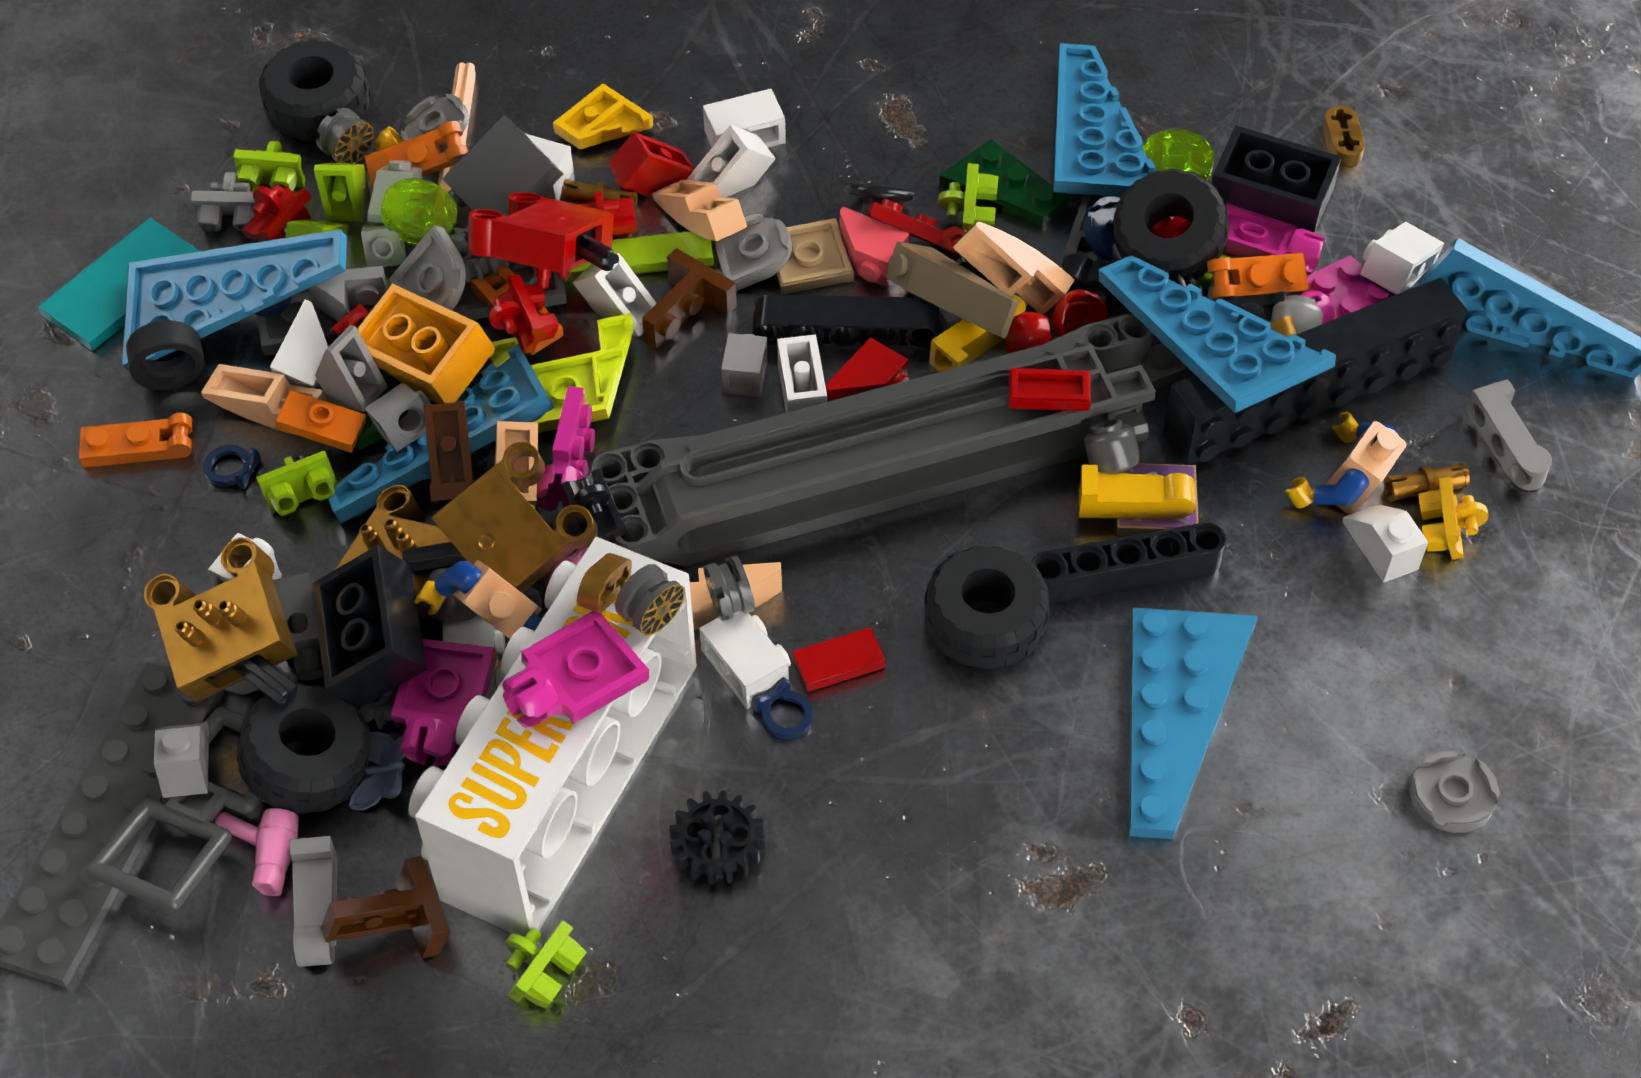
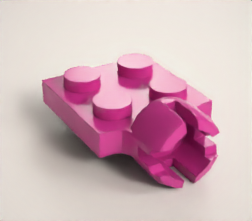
[1222,203,1324,276]
[1296,255,1395,324]
[536,386,595,513]
[502,611,649,728]
[391,639,498,767]

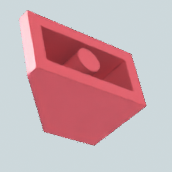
[840,206,909,288]

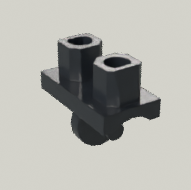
[562,468,627,548]

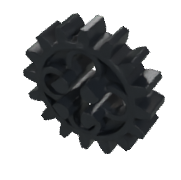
[669,790,765,885]

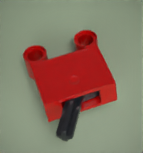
[468,192,619,289]

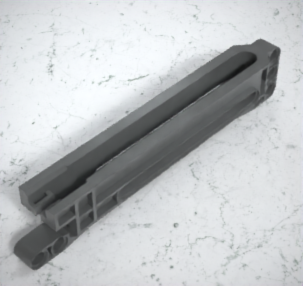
[591,313,1156,567]

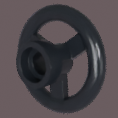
[843,183,916,216]

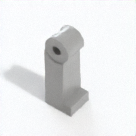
[1466,379,1552,491]
[289,836,338,967]

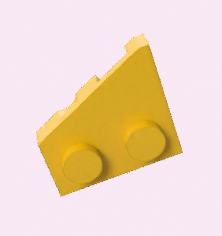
[553,84,654,149]

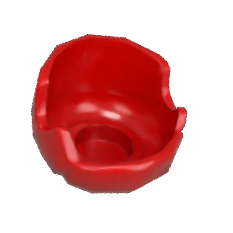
[1052,289,1109,337]

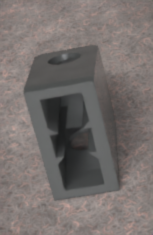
[273,572,323,681]

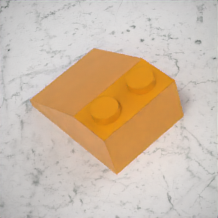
[357,283,496,404]

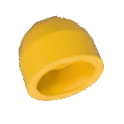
[375,126,403,151]

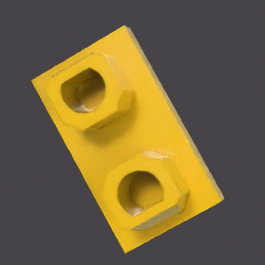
[1418,476,1489,560]

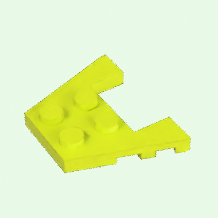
[489,313,634,433]

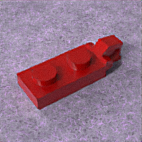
[867,198,967,256]

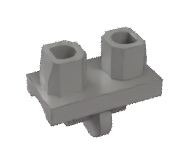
[191,172,257,232]

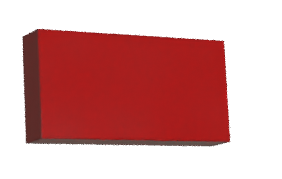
[1009,368,1091,411]
[793,627,886,692]

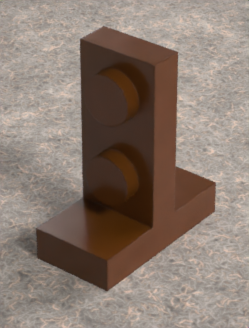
[642,248,737,349]
[423,401,474,505]
[321,856,450,958]

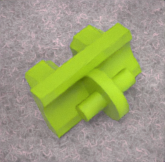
[233,140,306,192]
[937,163,998,232]
[256,450,338,516]
[505,920,587,1009]

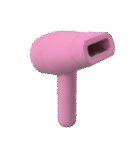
[215,808,299,896]

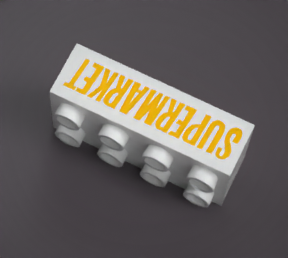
[409,537,697,937]

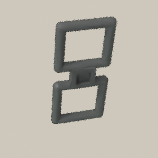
[86,707,303,911]

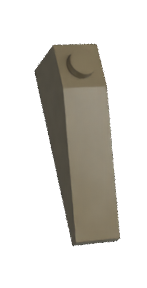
[885,241,1019,338]

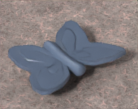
[349,732,405,811]

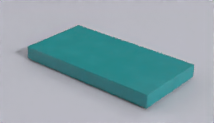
[38,218,199,351]

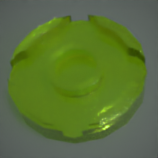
[1143,129,1214,180]
[380,178,457,245]

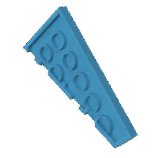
[1053,43,1155,197]
[122,230,347,372]
[1409,238,1641,378]
[1099,255,1336,413]
[328,343,554,524]
[1129,608,1258,839]

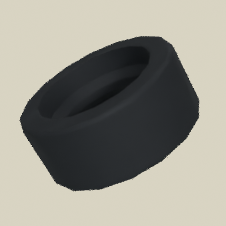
[126,320,205,391]

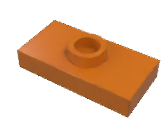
[276,390,366,453]

